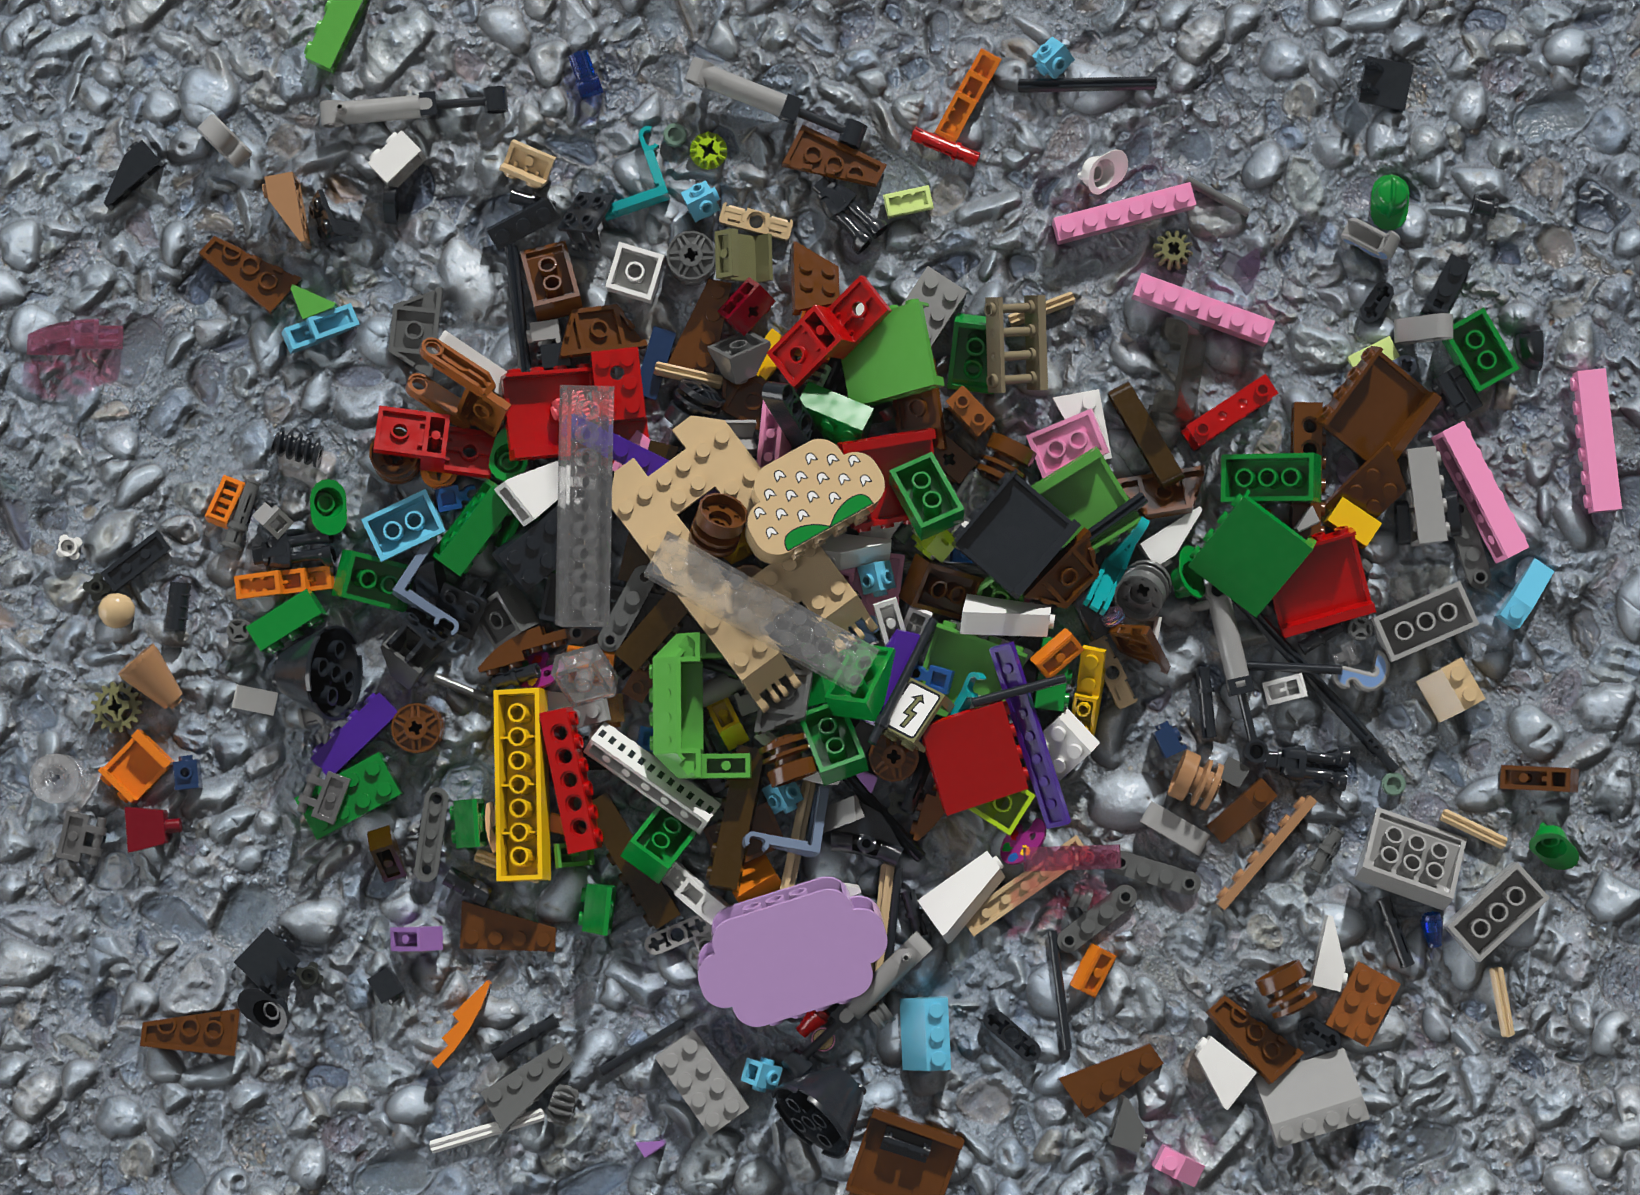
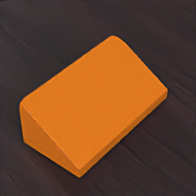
[1030,628,1085,678]
[1070,943,1117,998]

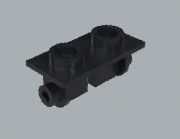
[880,1126,932,1163]

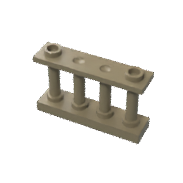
[984,295,1048,393]

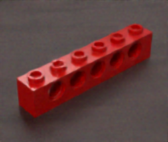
[539,707,603,854]

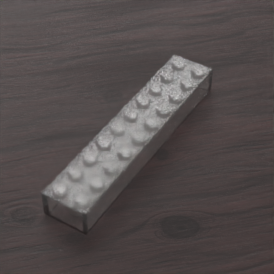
[555,385,614,627]
[644,531,880,694]

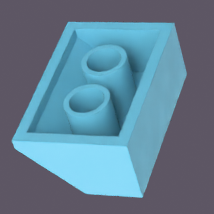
[361,489,446,562]
[899,996,951,1071]

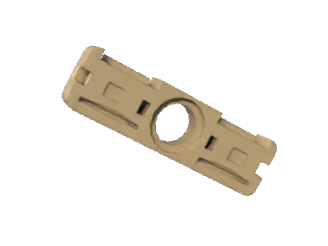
[719,202,793,241]
[1088,636,1138,709]

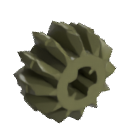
[1153,230,1193,271]

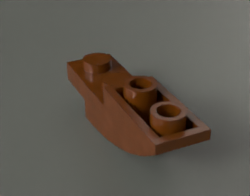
[478,626,571,676]
[910,782,945,841]

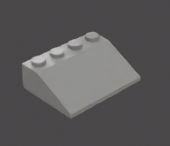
[1354,807,1467,911]
[1253,1048,1370,1148]

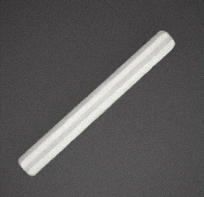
[430,1108,545,1153]

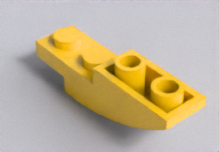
[1072,645,1107,736]

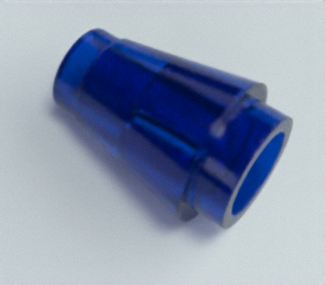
[1420,911,1443,948]

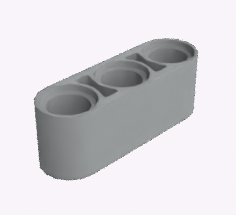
[1394,313,1453,345]
[1139,801,1211,856]

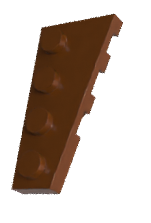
[782,124,887,188]
[199,236,302,314]
[668,279,732,374]
[460,901,557,952]
[1206,995,1304,1085]
[140,1008,241,1056]
[1058,1043,1164,1118]

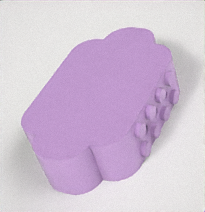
[697,876,887,1027]

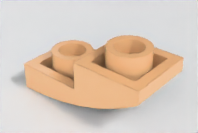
[485,802,496,853]

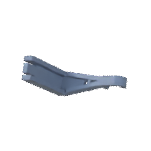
[392,537,459,637]
[742,786,829,858]

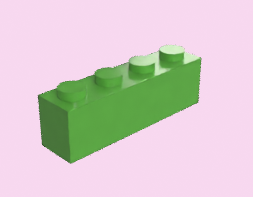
[304,0,368,74]

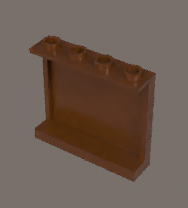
[1316,346,1442,462]
[845,1106,965,1195]

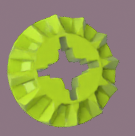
[690,132,727,170]

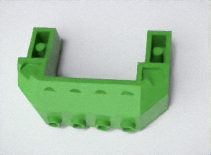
[649,632,752,779]

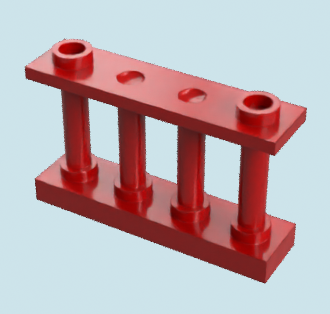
[1180,374,1279,451]

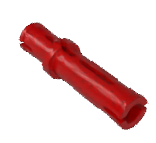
[910,126,981,167]

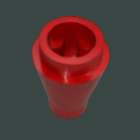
[796,1009,831,1038]

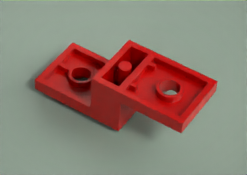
[767,275,892,389]
[591,347,649,472]
[373,405,495,479]

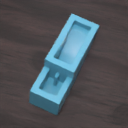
[282,303,360,354]

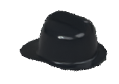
[237,988,290,1035]

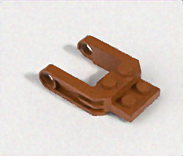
[405,337,511,438]

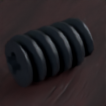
[271,427,324,468]

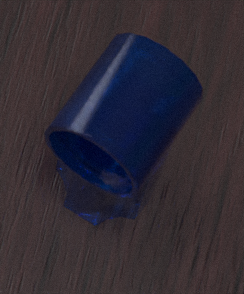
[568,50,604,100]

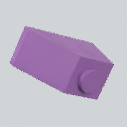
[390,926,443,952]

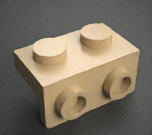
[499,139,556,188]

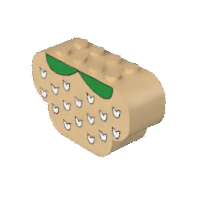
[745,439,885,564]

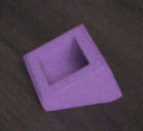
[856,771,877,793]
[636,1140,667,1158]

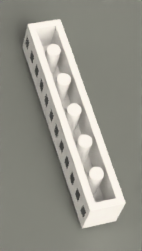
[583,722,721,835]

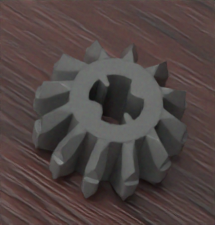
[546,1084,579,1127]

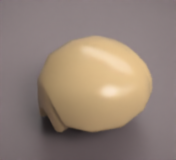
[98,593,135,628]

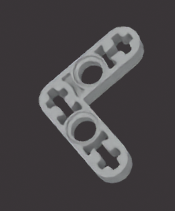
[645,915,712,955]

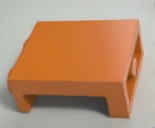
[98,729,175,803]

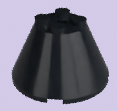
[272,625,363,721]
[772,1065,866,1159]

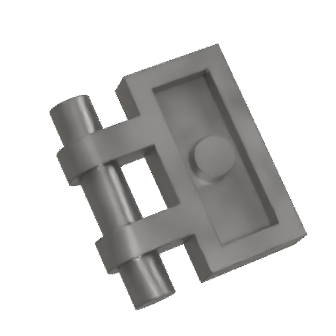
[297,765,352,824]
[56,810,107,865]

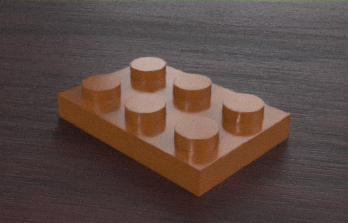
[1325,961,1401,1047]

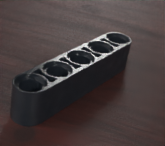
[762,382,824,449]

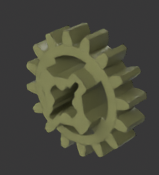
[91,682,144,733]

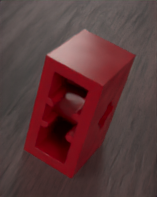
[717,277,776,336]

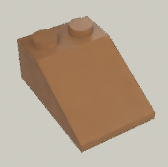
[262,172,312,250]

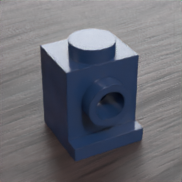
[1152,721,1187,759]
[173,755,203,790]

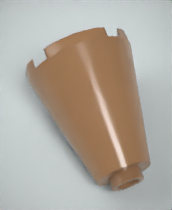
[118,643,183,709]

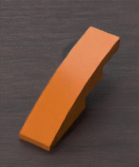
[935,48,1002,143]
[234,566,335,600]
[431,980,492,1069]

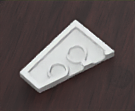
[1052,389,1112,460]

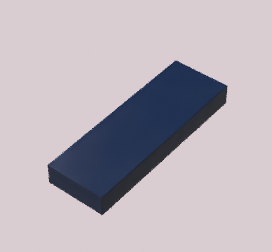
[641,326,677,401]

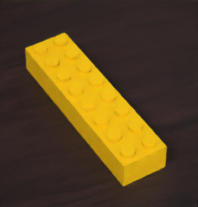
[493,688,551,882]

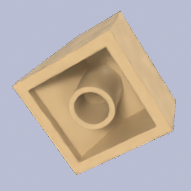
[1416,657,1486,723]

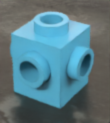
[1032,37,1075,79]
[681,181,721,222]
[857,560,896,598]
[762,782,804,814]
[741,1056,783,1093]

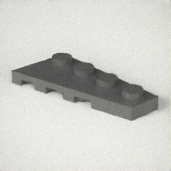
[481,1042,575,1134]

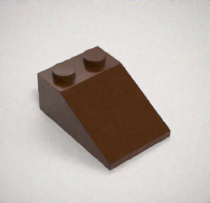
[520,240,583,322]
[898,553,985,620]

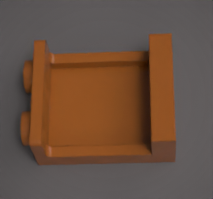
[944,386,995,442]

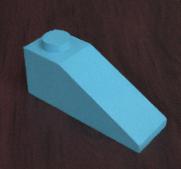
[1495,558,1554,630]

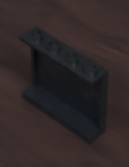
[952,469,1081,600]

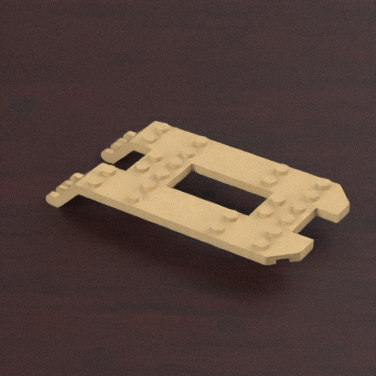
[609,415,878,713]

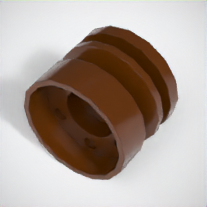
[369,429,421,485]
[975,432,1037,486]
[689,493,748,557]
[391,703,445,754]
[758,733,819,788]
[868,734,919,782]
[1255,959,1318,1019]

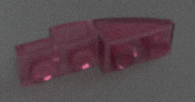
[27,319,124,355]
[1023,844,1121,872]

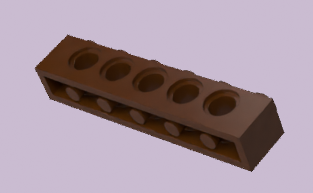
[1289,402,1326,539]

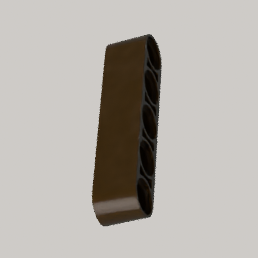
[1107,381,1185,490]

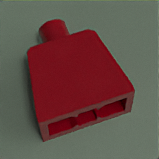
[124,807,182,853]

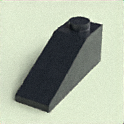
[104,140,165,211]

